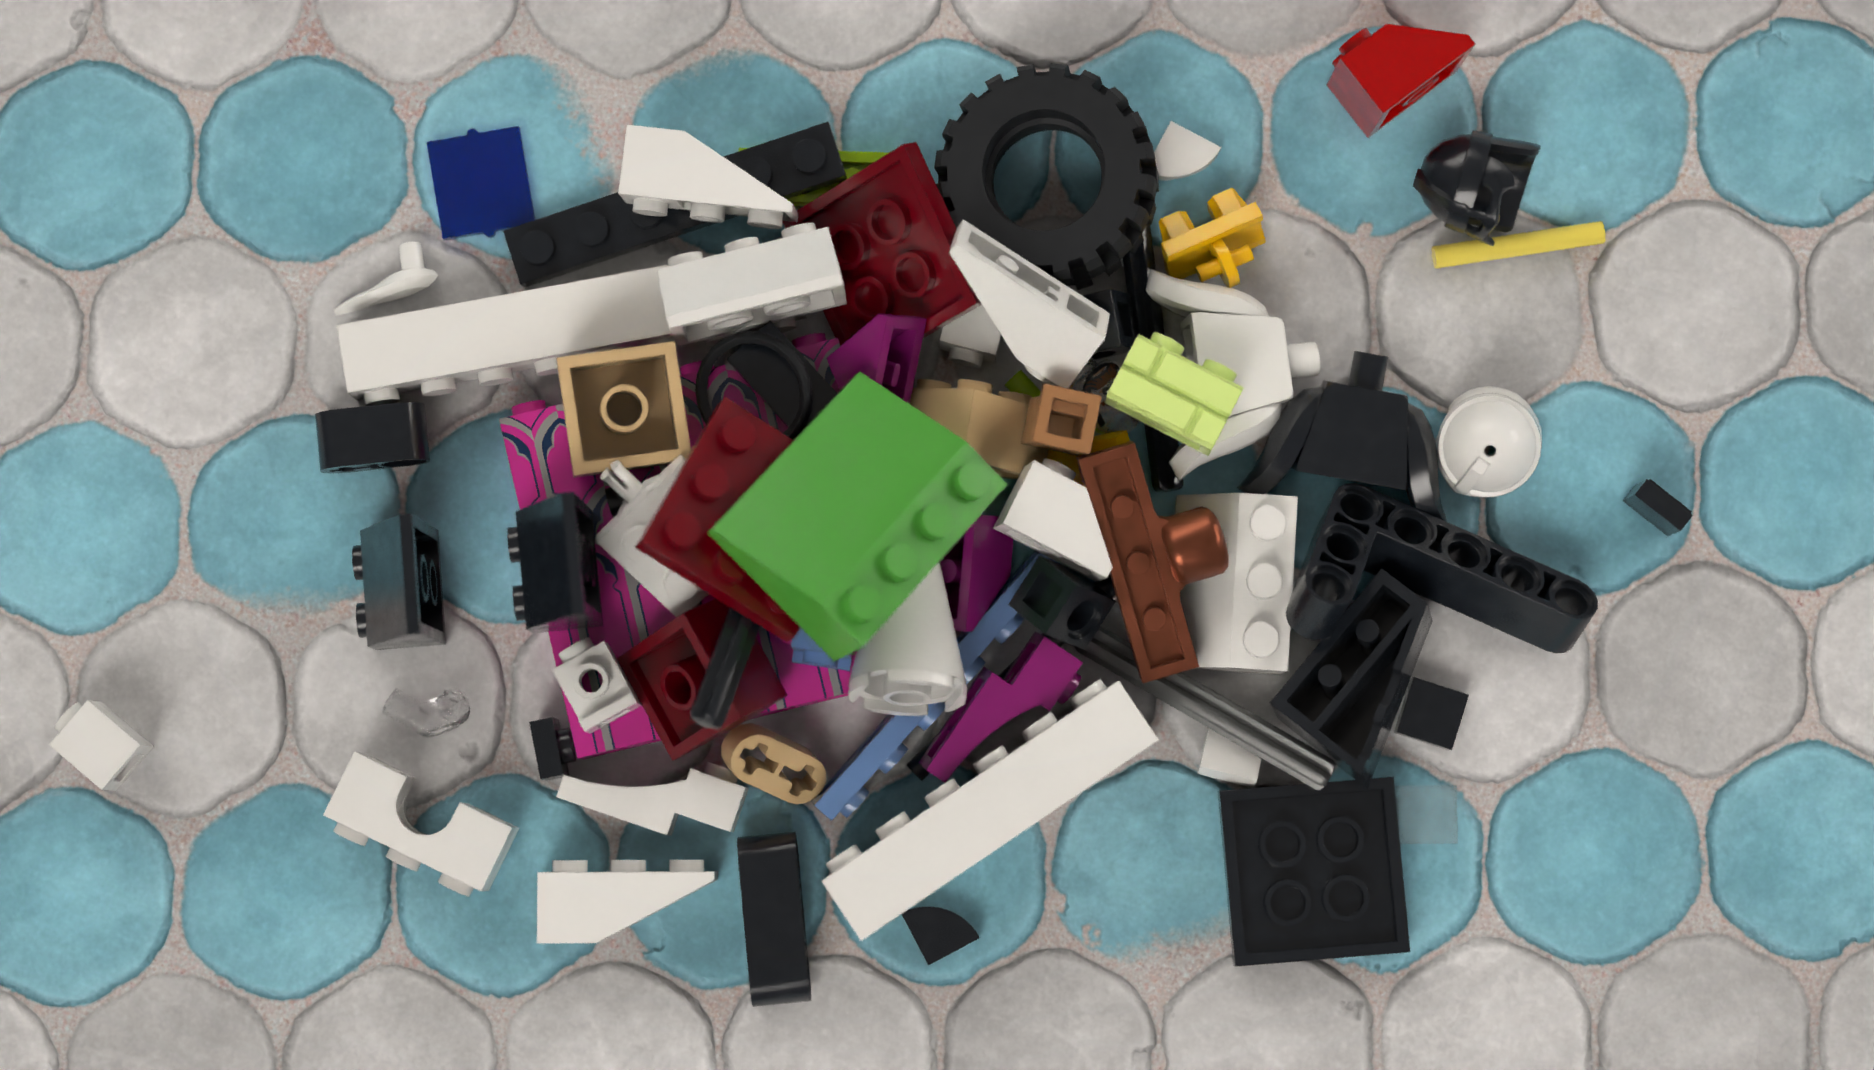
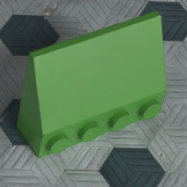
[707,372,1008,662]

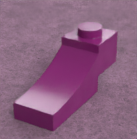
[919,631,1083,783]

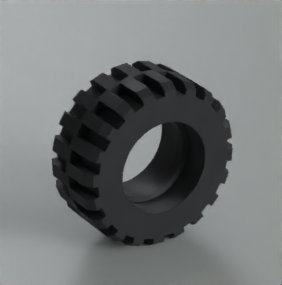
[934,63,1159,290]

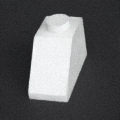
[993,458,1112,582]

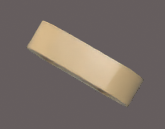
[721,723,826,805]

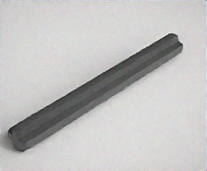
[1074,626,1336,790]

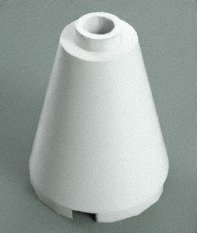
[848,562,967,716]

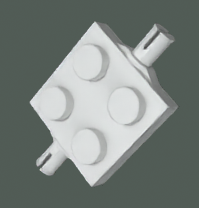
[595,454,710,617]

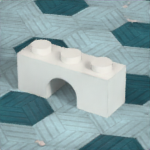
[323,751,519,897]

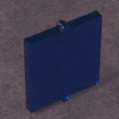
[426,126,536,241]

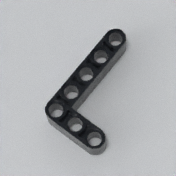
[1286,483,1598,653]

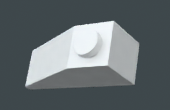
[949,220,1110,388]

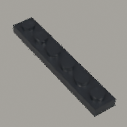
[503,121,848,288]

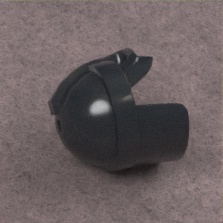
[1413,130,1541,246]

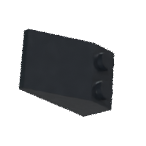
[507,492,603,633]
[352,513,446,650]

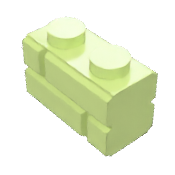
[1104,332,1244,456]

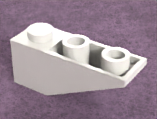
[618,125,798,229]
[537,860,718,944]

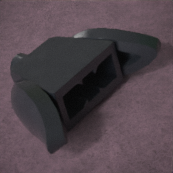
[1237,351,1448,522]

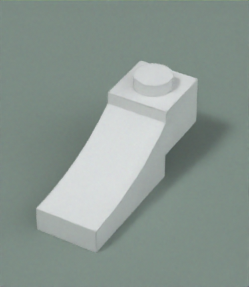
[556,762,749,835]

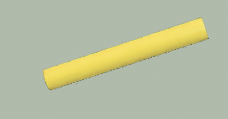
[1431,221,1606,269]

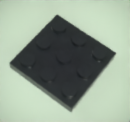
[1218,777,1410,967]

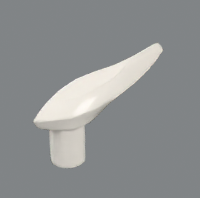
[333,242,438,316]

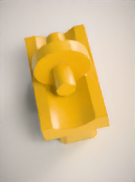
[1158,188,1266,288]

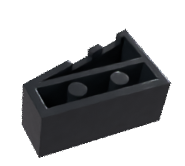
[1270,568,1433,789]

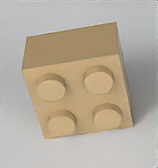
[556,341,691,478]

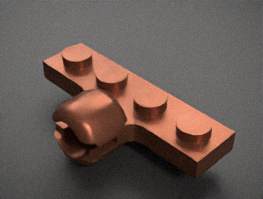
[1076,441,1229,684]

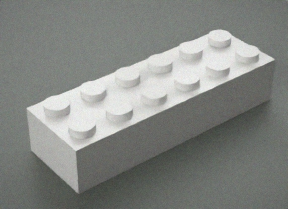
[822,679,1159,941]

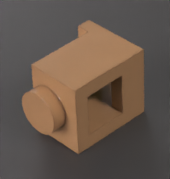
[1021,383,1102,456]

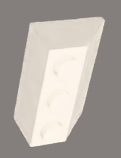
[657,223,847,346]
[1175,493,1298,675]

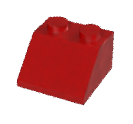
[1327,24,1475,138]

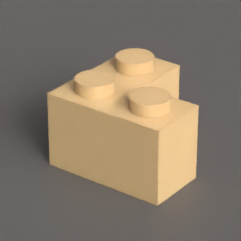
[910,379,1048,479]

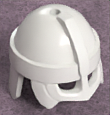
[1435,386,1542,498]

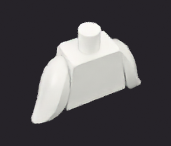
[1146,269,1320,481]

